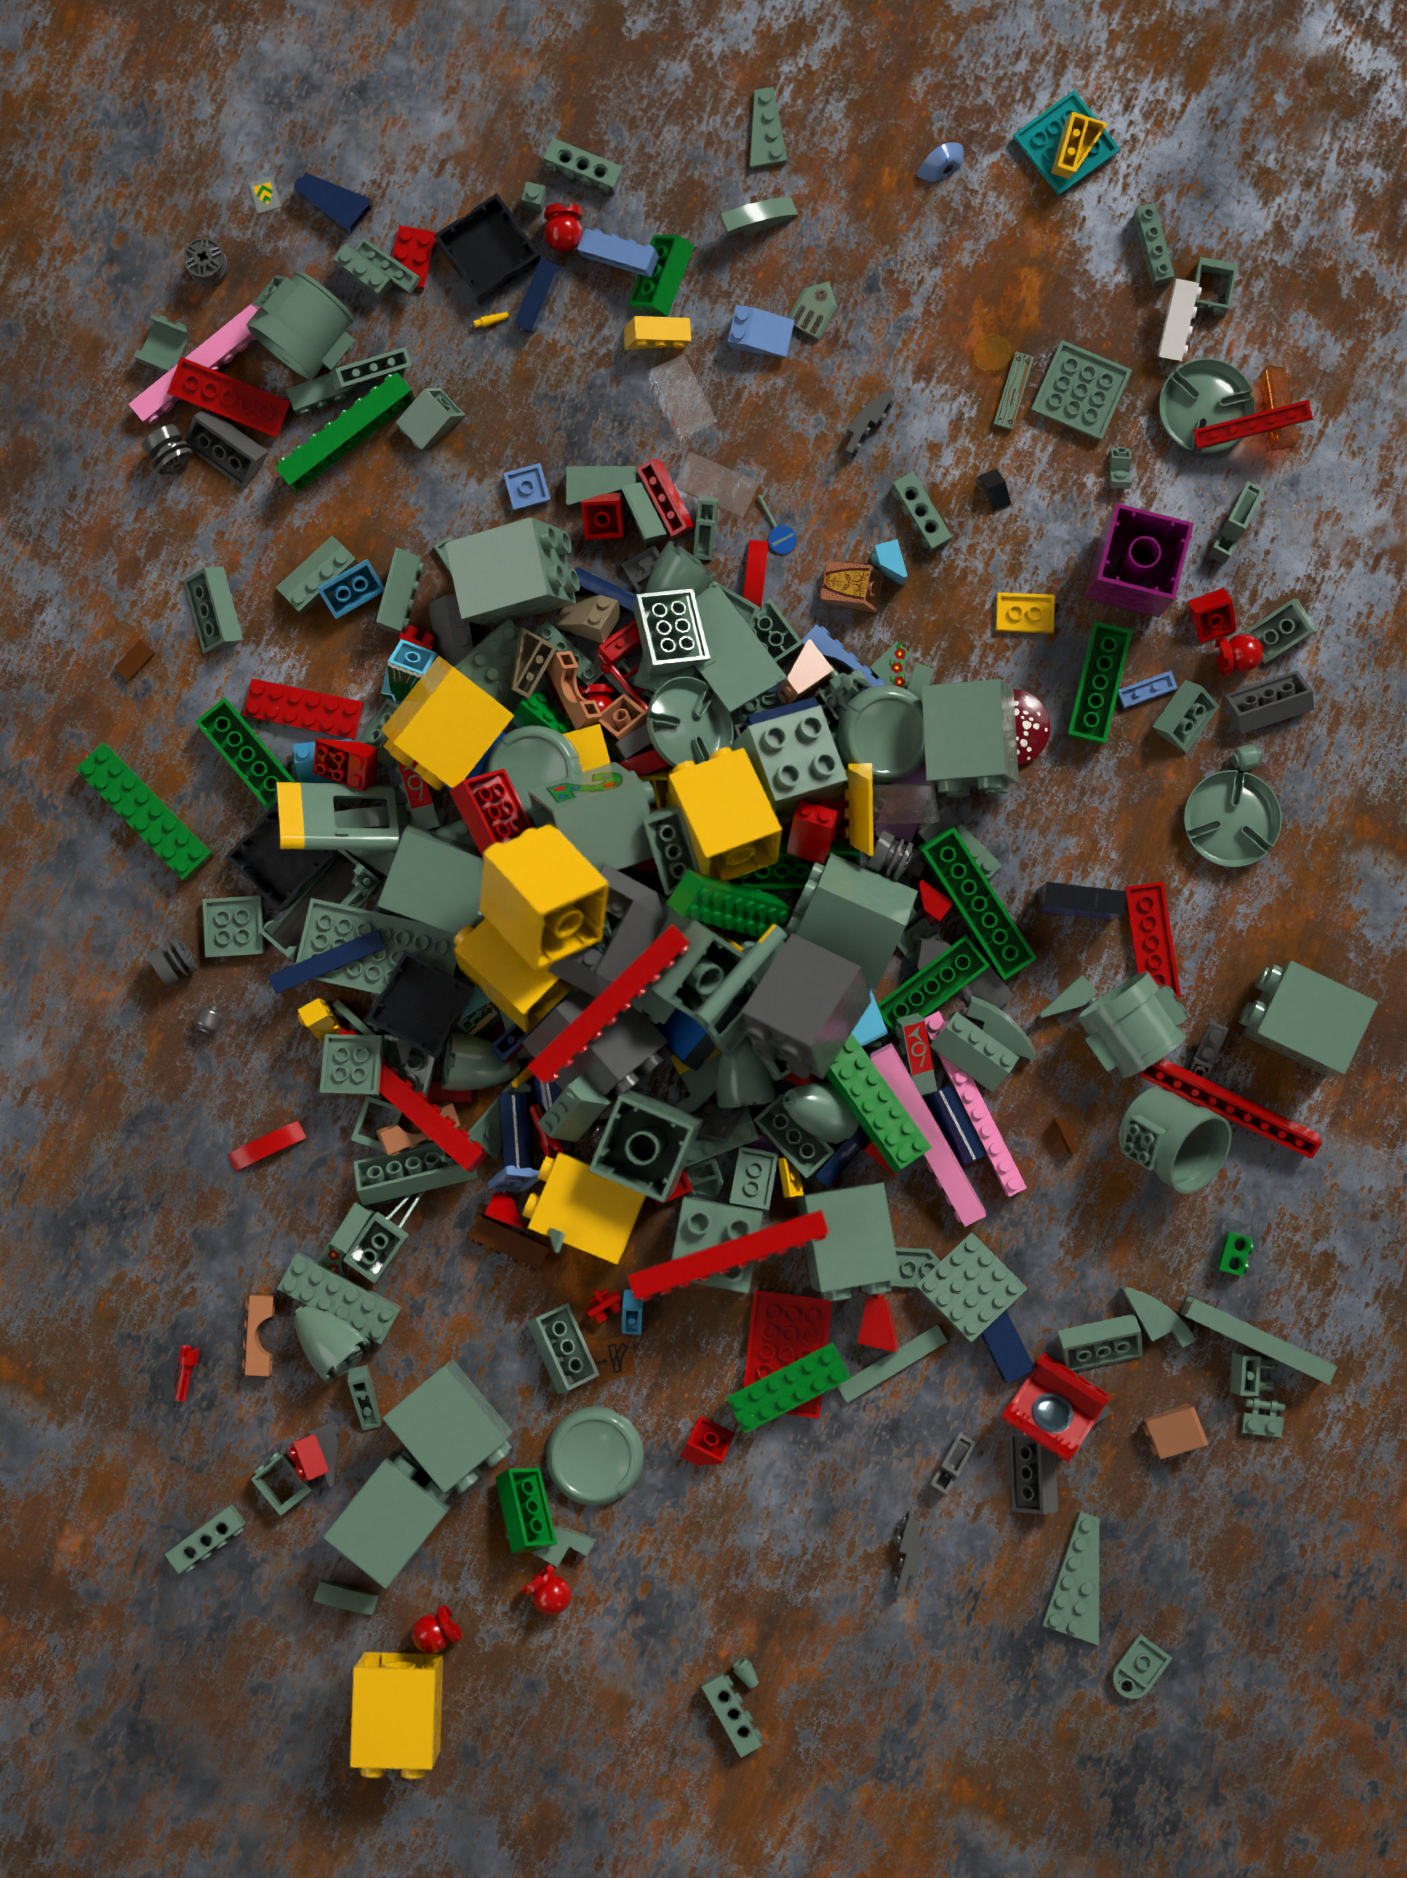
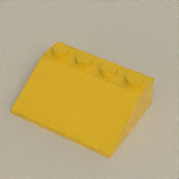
[845,763,873,856]

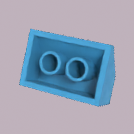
[317,559,385,619]
[293,739,354,783]

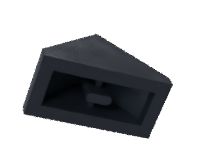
[978,469,1011,511]

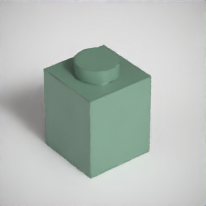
[522,182,546,212]

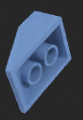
[728,305,795,358]

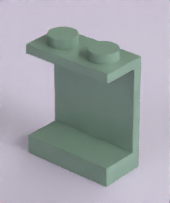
[134,315,191,373]

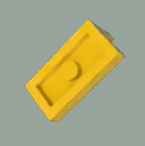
[778,1157,804,1198]

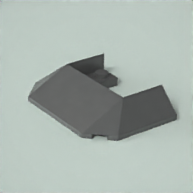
[548,864,665,997]

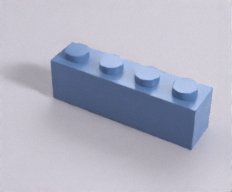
[577,228,659,278]

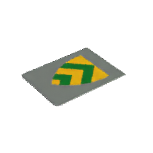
[248,176,281,213]

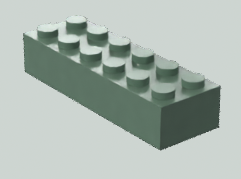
[354,1137,478,1206]
[277,1252,403,1344]

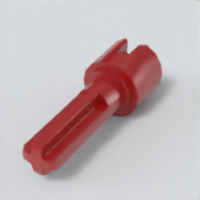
[529,1104,564,1158]
[175,1345,200,1402]

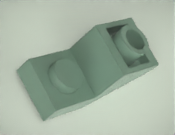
[1109,447,1132,489]

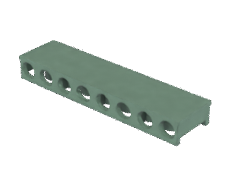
[1179,1296,1337,1385]

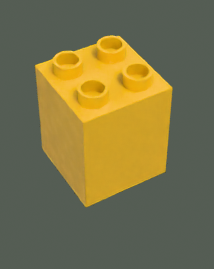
[381,656,514,791]
[668,747,782,881]
[480,823,609,971]
[453,913,575,1034]
[522,1152,647,1264]
[350,1652,443,1778]

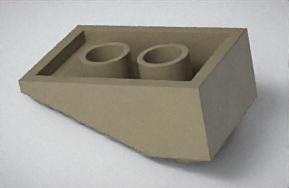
[553,595,622,643]

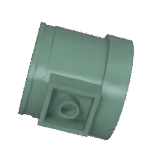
[246,270,355,380]
[1077,971,1188,1079]
[1119,1087,1231,1193]

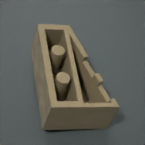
[509,626,558,698]

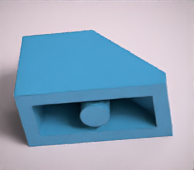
[622,1290,643,1335]

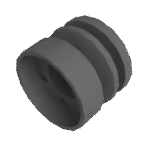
[183,237,229,287]
[141,424,193,475]
[866,830,913,881]
[147,935,198,987]

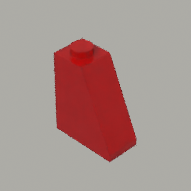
[857,1294,899,1352]

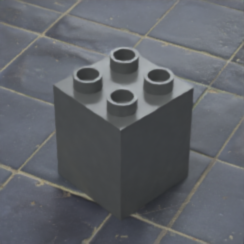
[741,933,871,1079]
[522,989,668,1113]

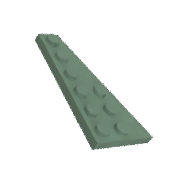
[1042,1511,1099,1645]

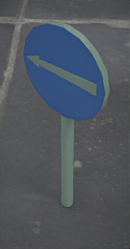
[758,495,797,554]

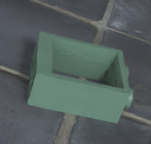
[1193,257,1238,315]
[351,1095,404,1151]
[330,1202,376,1254]
[251,1452,314,1516]

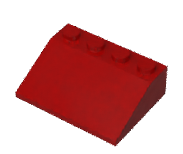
[449,768,535,857]

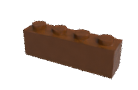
[468,1215,551,1271]

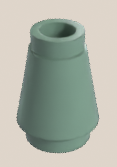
[733,1657,759,1689]

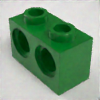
[1216,1231,1254,1276]

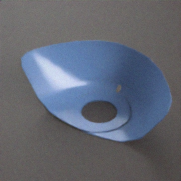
[917,142,964,182]

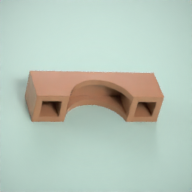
[546,651,602,730]
[376,1102,460,1156]
[242,1294,276,1376]

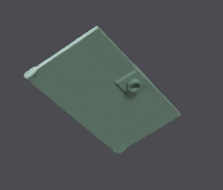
[694,581,788,713]

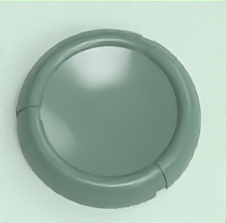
[1159,358,1256,454]
[647,677,733,767]
[837,685,926,782]
[485,726,582,824]
[1184,770,1282,867]
[546,1406,644,1506]

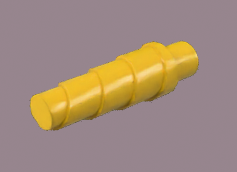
[473,312,509,328]
[511,1067,534,1088]

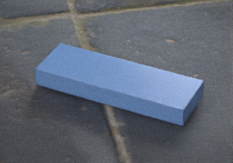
[1117,671,1178,709]

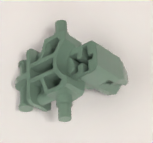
[812,665,872,727]

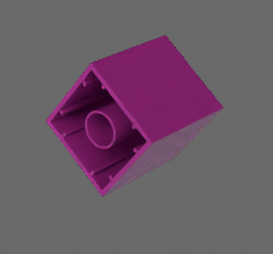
[1084,503,1194,618]

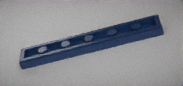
[268,929,386,994]

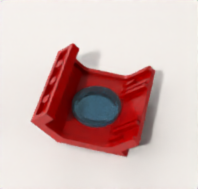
[1001,1353,1111,1463]

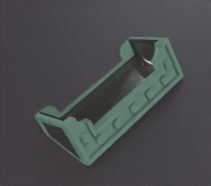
[260,850,382,963]

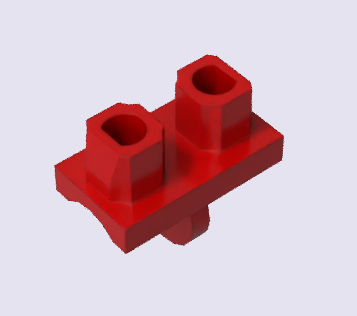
[399,625,436,651]
[586,1288,623,1324]

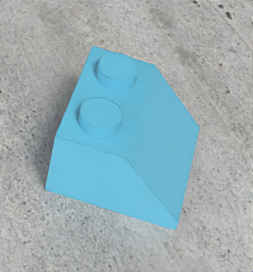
[870,539,908,585]

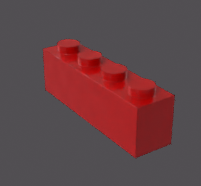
[636,459,696,537]

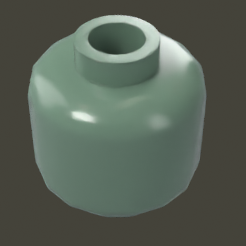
[1231,744,1262,772]

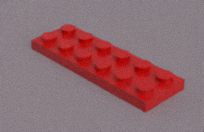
[167,357,291,438]
[243,678,364,740]
[1124,881,1181,998]

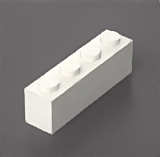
[1157,278,1202,361]

